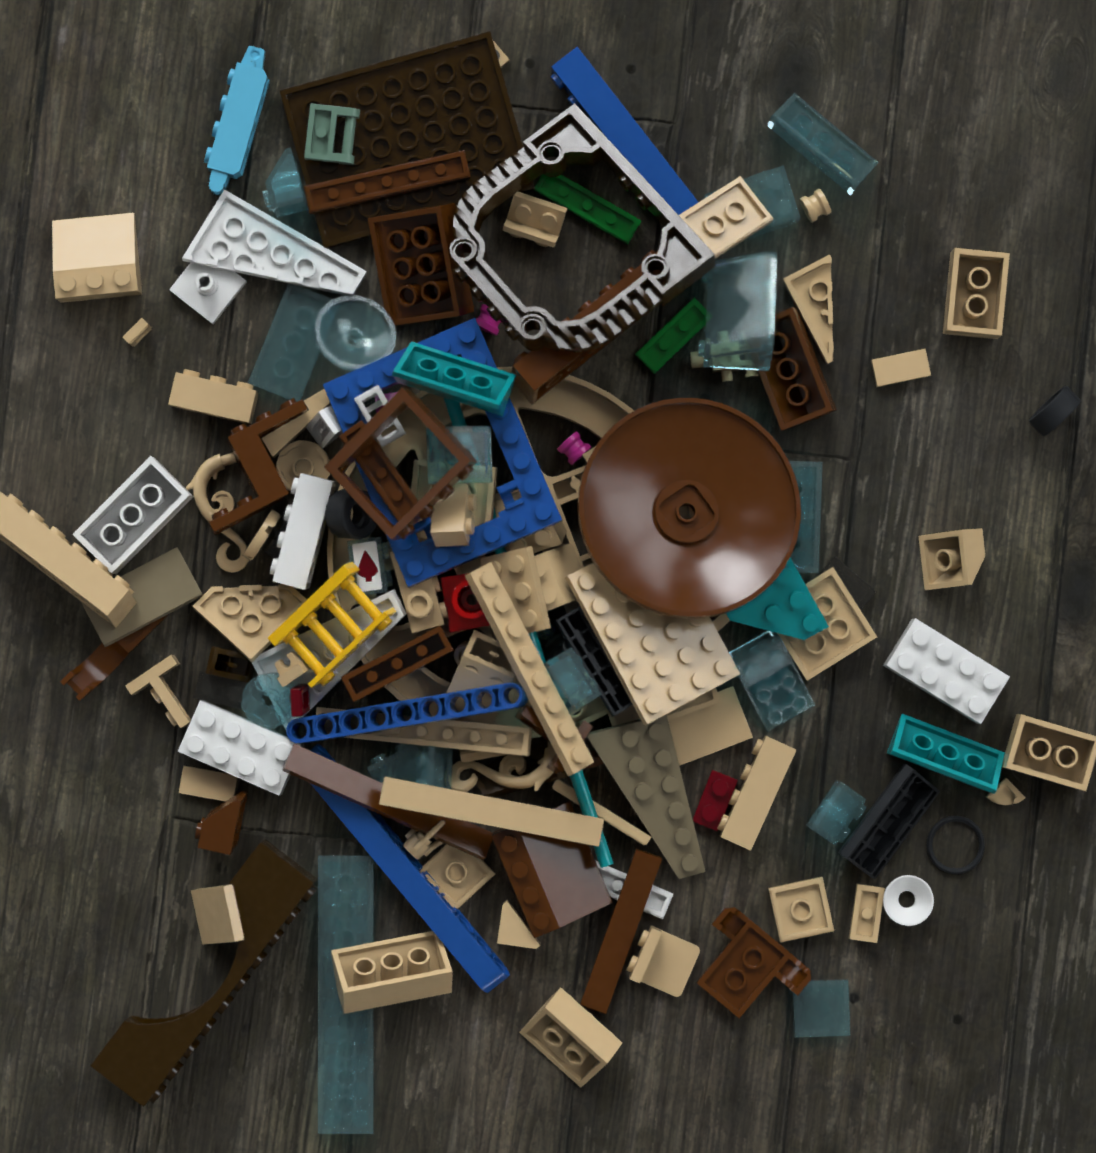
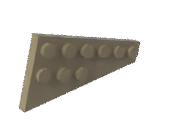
[587,714,705,879]

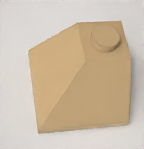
[919,528,985,590]

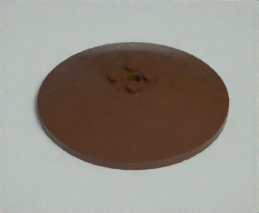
[578,398,801,618]

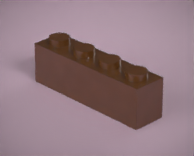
[341,625,454,702]

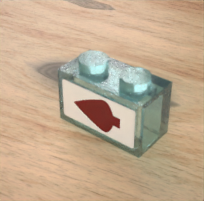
[347,537,393,596]

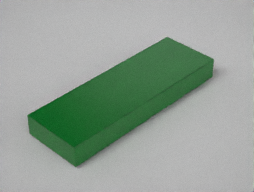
[635,297,713,374]

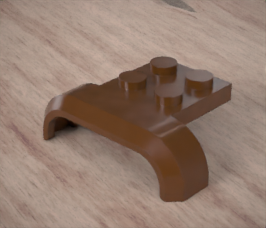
[696,907,811,1019]

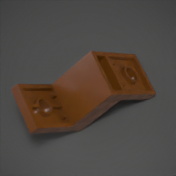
[209,398,307,536]

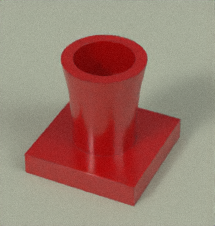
[441,573,490,633]

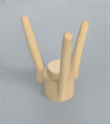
[403,820,445,860]

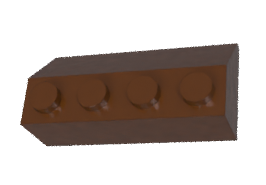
[742,307,837,431]

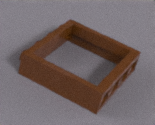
[324,388,478,540]

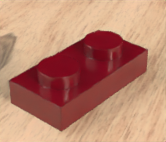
[692,770,738,831]

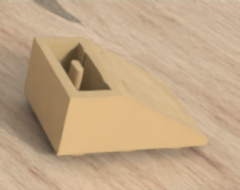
[446,630,516,724]

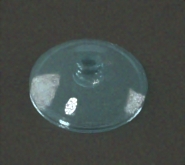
[314,295,396,371]

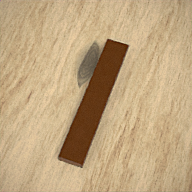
[304,150,471,214]
[580,848,662,1014]

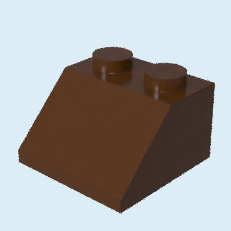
[195,790,248,855]

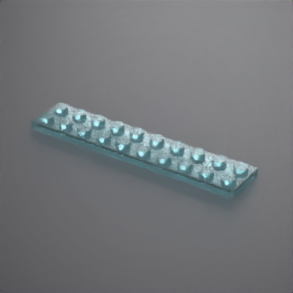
[318,855,374,1134]

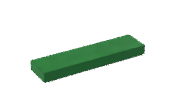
[533,174,642,245]

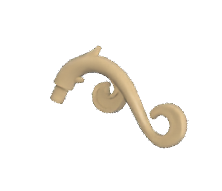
[186,452,249,573]
[447,742,556,792]

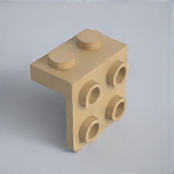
[627,925,700,997]

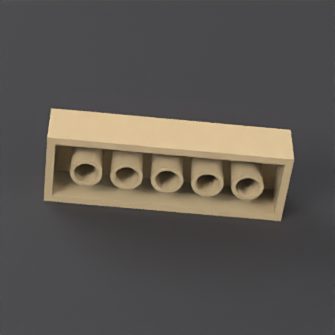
[0,492,137,628]

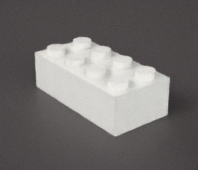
[72,456,194,574]
[270,473,337,590]
[883,618,1010,724]
[178,700,304,796]

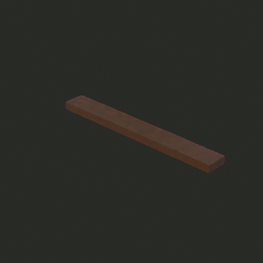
[282,744,493,860]

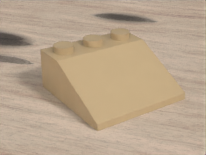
[52,213,142,303]

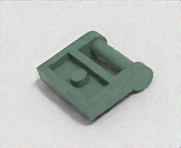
[304,103,360,165]

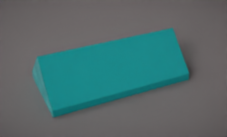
[392,341,516,416]
[887,714,1005,794]

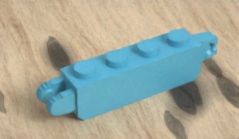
[204,46,270,196]

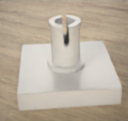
[169,263,247,324]

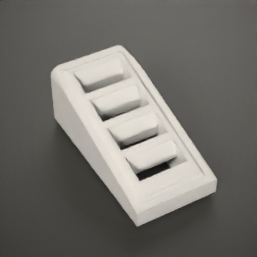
[354,385,406,447]

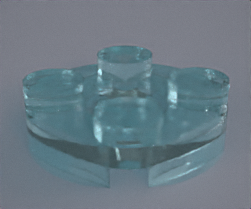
[241,672,294,729]

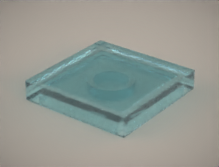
[793,979,850,1038]

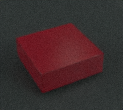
[290,684,310,717]

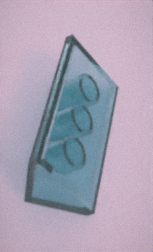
[767,93,879,195]

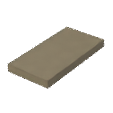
[81,547,203,647]

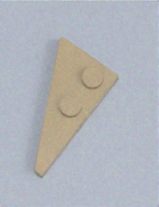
[782,254,834,364]

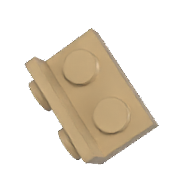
[503,192,568,247]

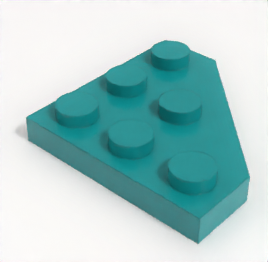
[726,557,829,640]

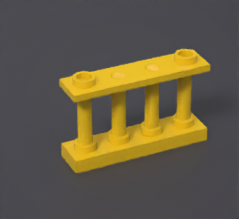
[268,561,397,688]

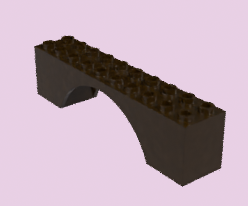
[90,839,318,1107]

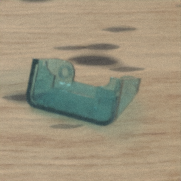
[698,251,777,371]

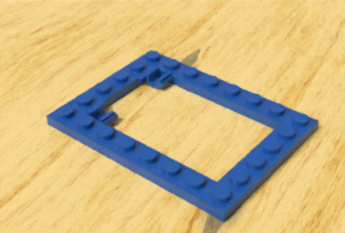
[323,318,563,588]

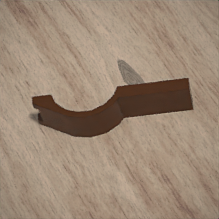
[60,614,169,701]

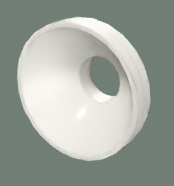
[883,875,934,926]

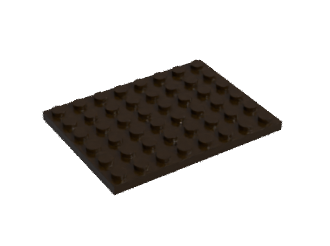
[280,31,535,249]

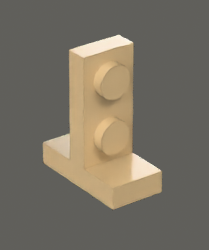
[125,655,191,728]

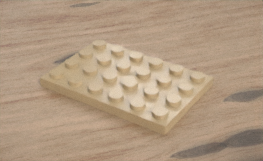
[565,562,740,726]

